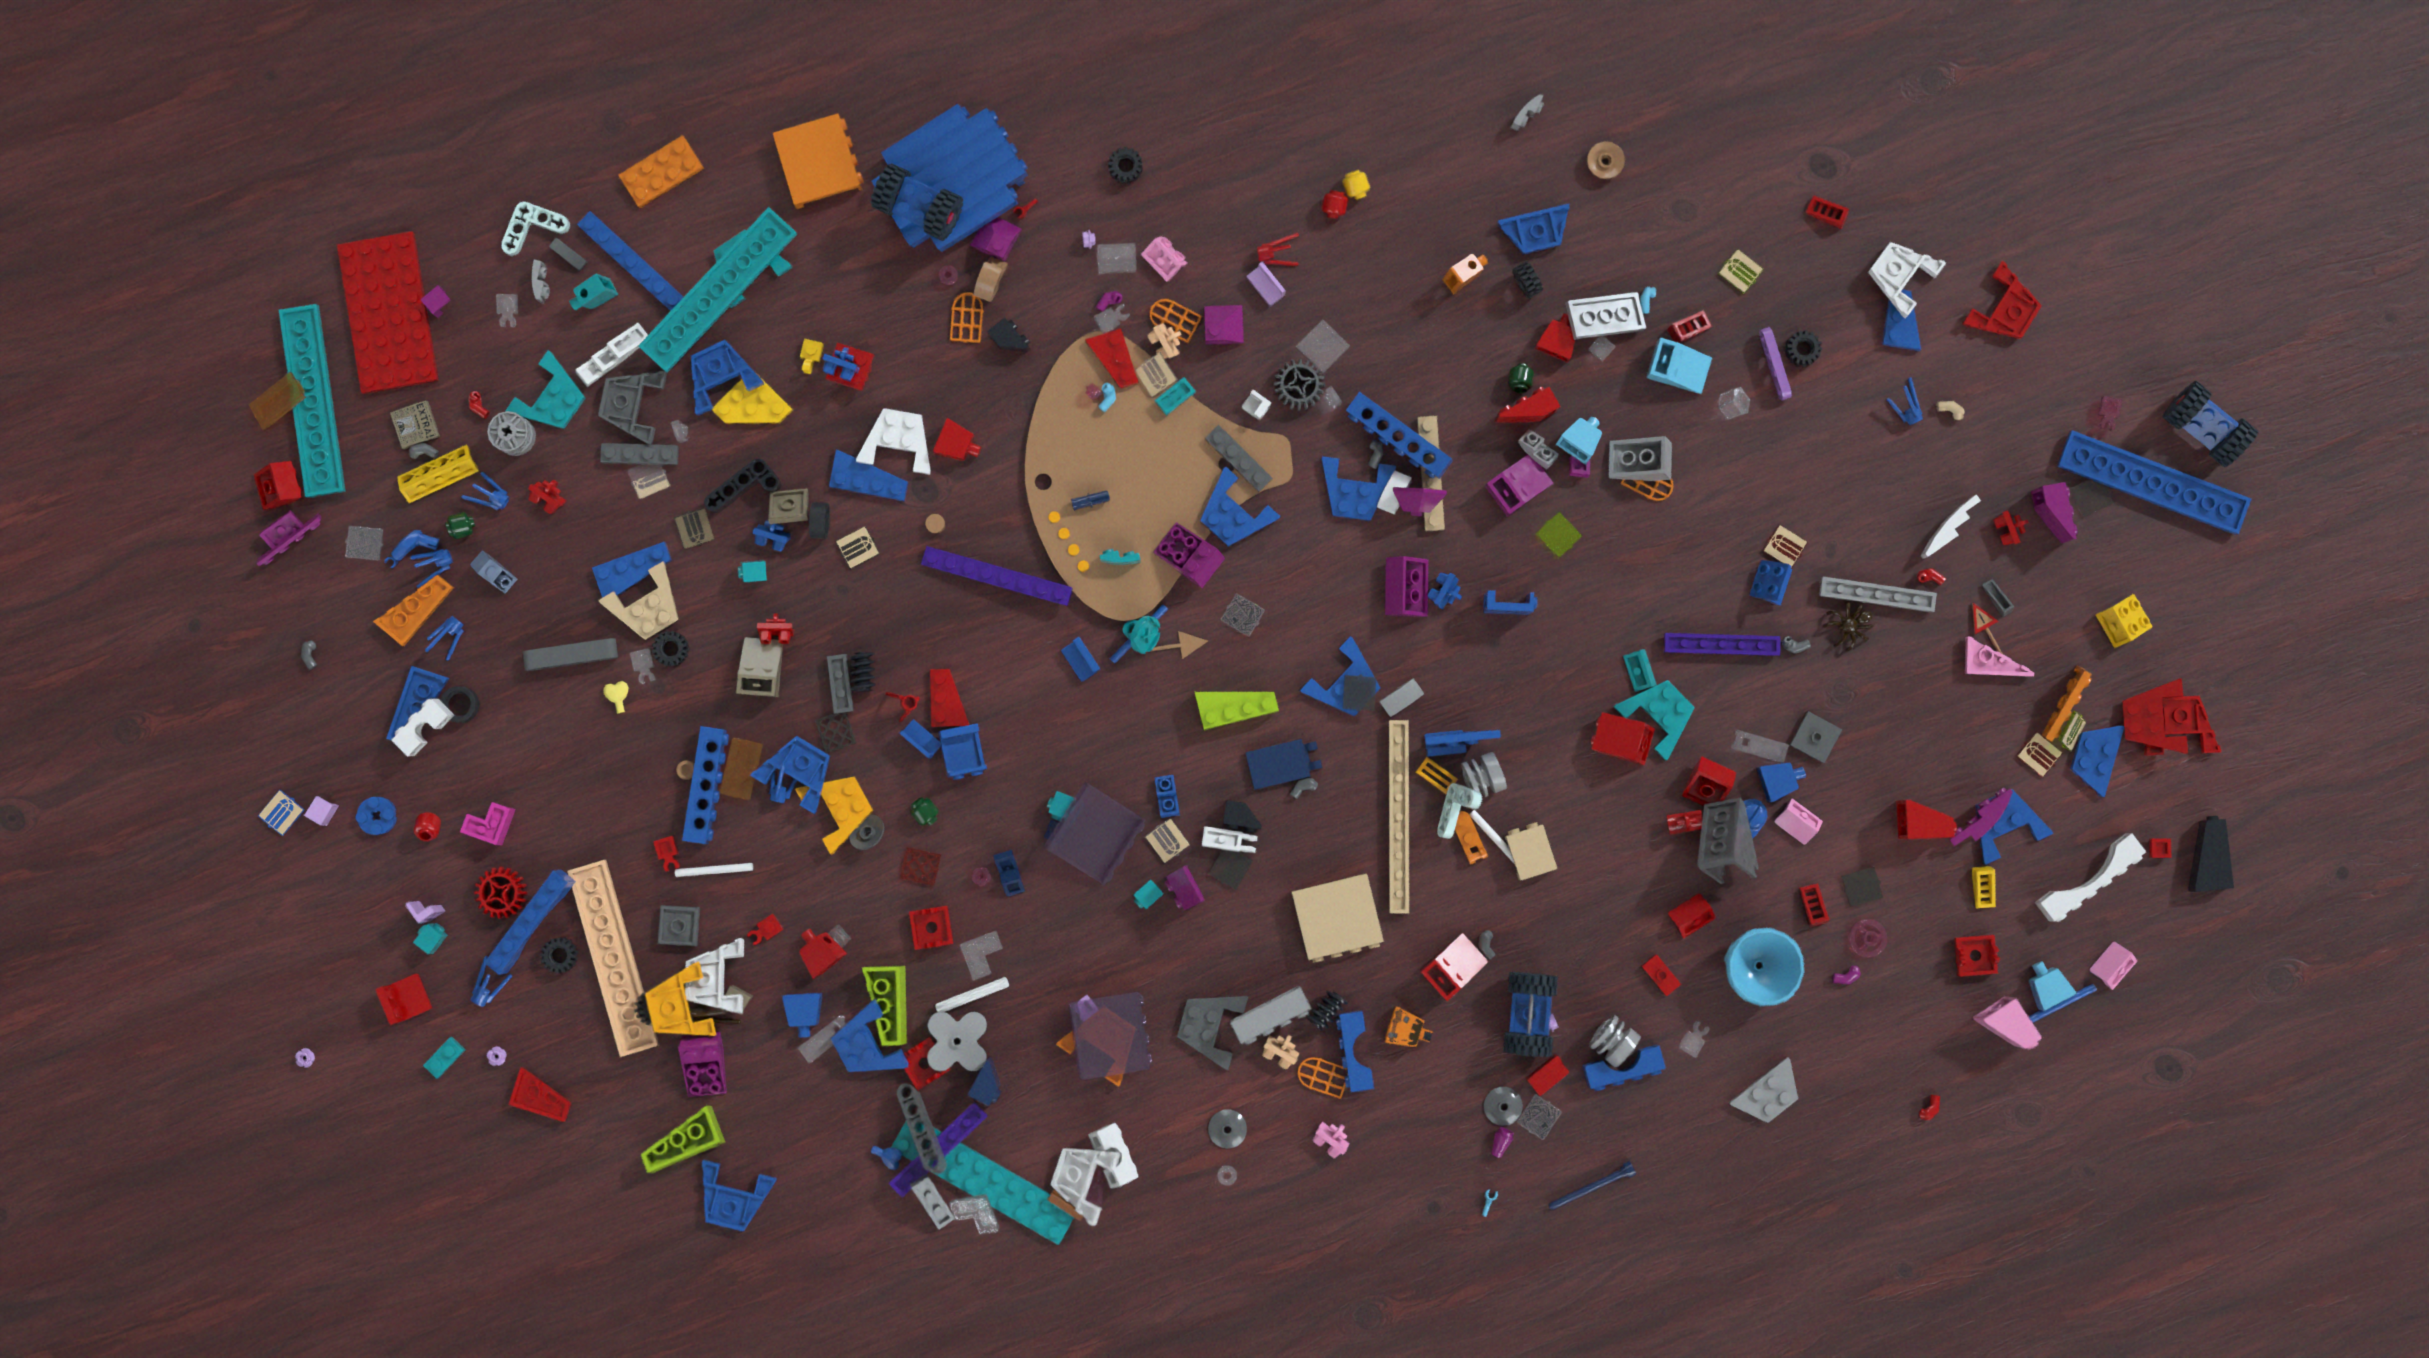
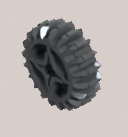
[1274,359,1325,410]

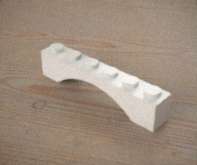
[2035,833,2146,922]

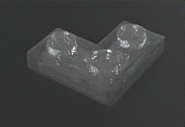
[960,930,1003,981]
[949,1194,999,1234]

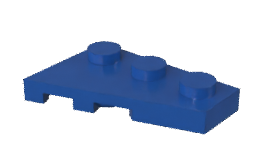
[1882,289,1921,351]

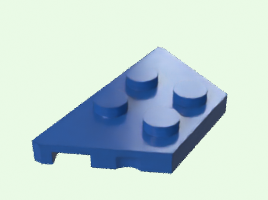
[1497,204,1569,254]
[2070,725,2124,797]
[1426,730,1501,746]

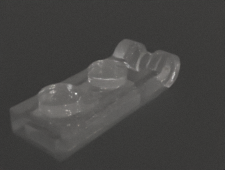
[1731,730,1789,763]
[798,1015,846,1063]

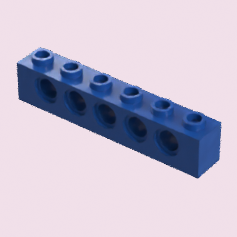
[1346,392,1453,479]
[682,726,729,844]

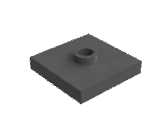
[1789,711,1842,763]
[658,905,700,946]

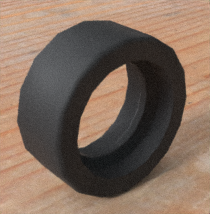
[809,502,830,539]
[440,686,479,723]

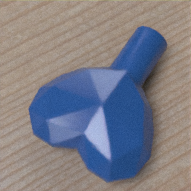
[871,1146,902,1170]

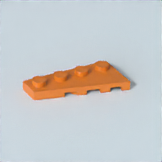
[2042,665,2092,741]

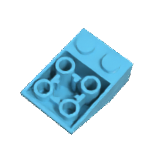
[1646,338,1712,394]

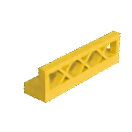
[397,445,479,503]

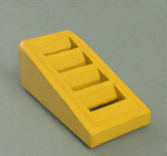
[1972,866,1996,908]

